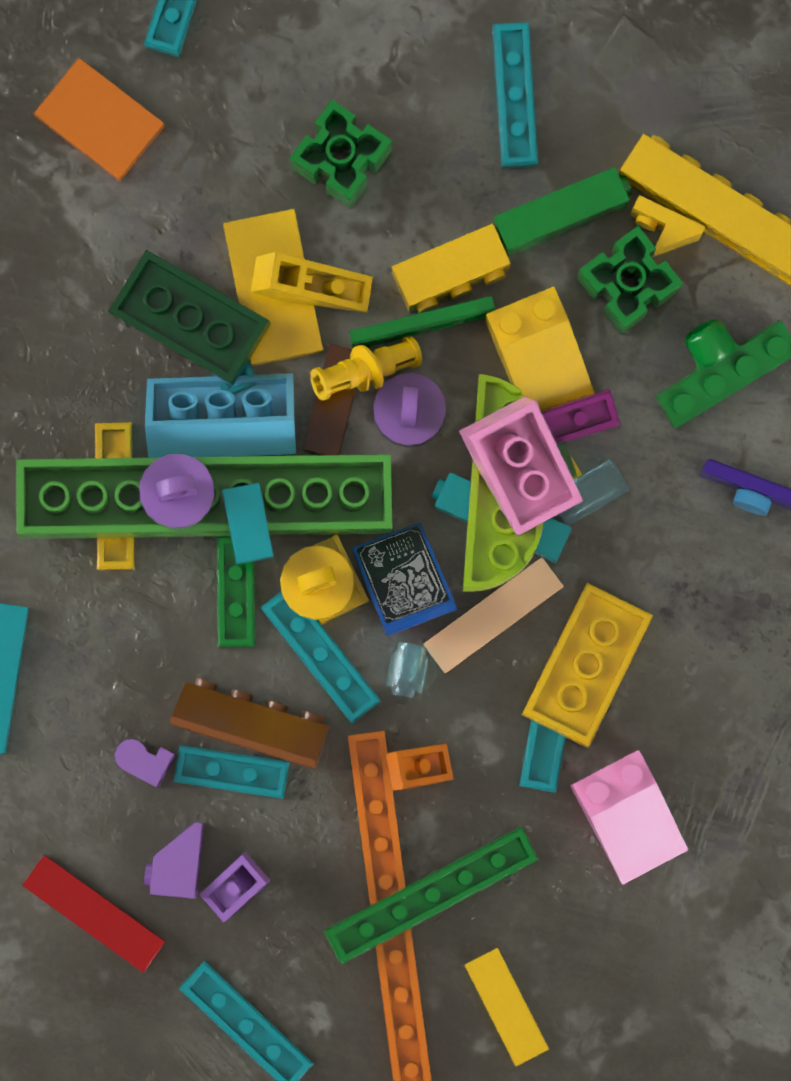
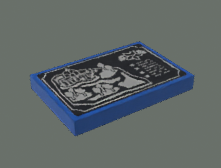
[352,522,457,636]

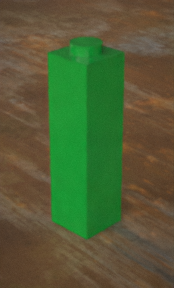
[493,167,632,257]

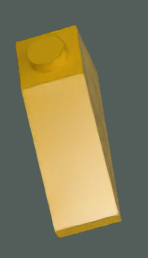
[251,252,373,313]

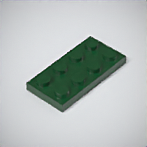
[108,250,271,386]

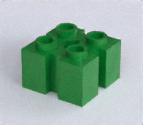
[289,99,392,209]
[577,226,683,335]

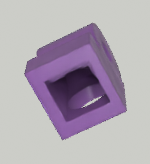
[115,739,176,788]

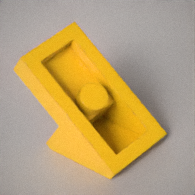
[630,195,706,257]

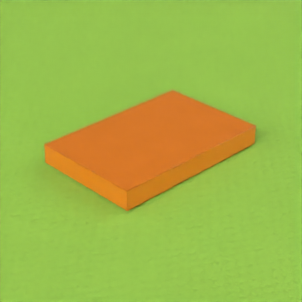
[34,58,165,182]

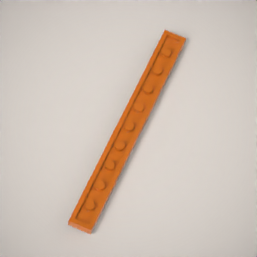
[348,731,431,1081]

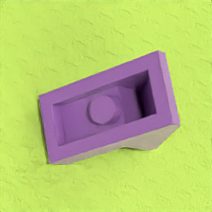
[199,852,270,923]

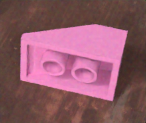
[459,396,583,536]
[570,750,688,885]

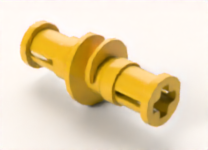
[311,336,422,400]

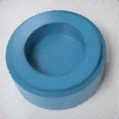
[732,489,772,516]

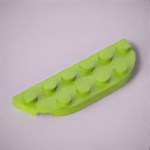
[463,374,544,592]

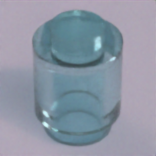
[386,642,429,698]

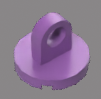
[373,373,446,447]
[140,454,214,529]

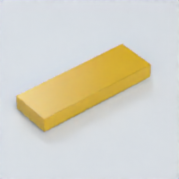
[464,948,549,1066]

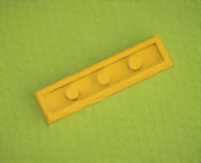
[95,422,135,571]

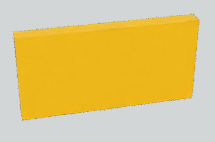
[223,209,323,366]
[522,583,653,748]

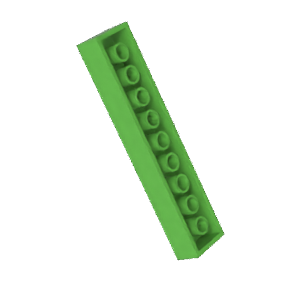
[16,454,392,539]

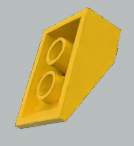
[485,287,595,410]

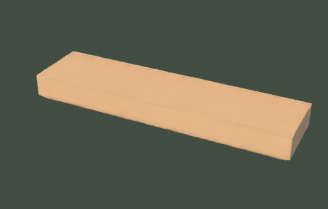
[423,557,564,674]

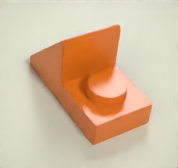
[386,743,454,791]

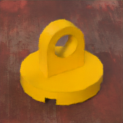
[280,546,355,620]

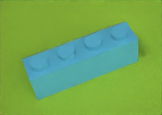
[145,373,296,458]

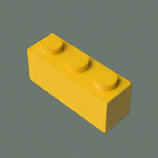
[392,223,510,314]

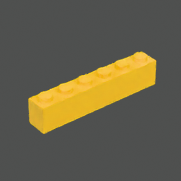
[619,133,791,286]

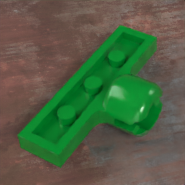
[655,319,791,429]

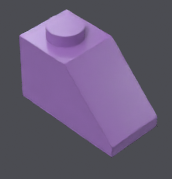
[144,823,205,899]

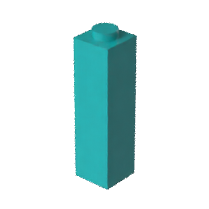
[431,472,572,564]

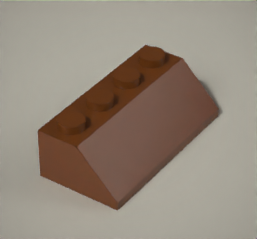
[169,678,329,770]

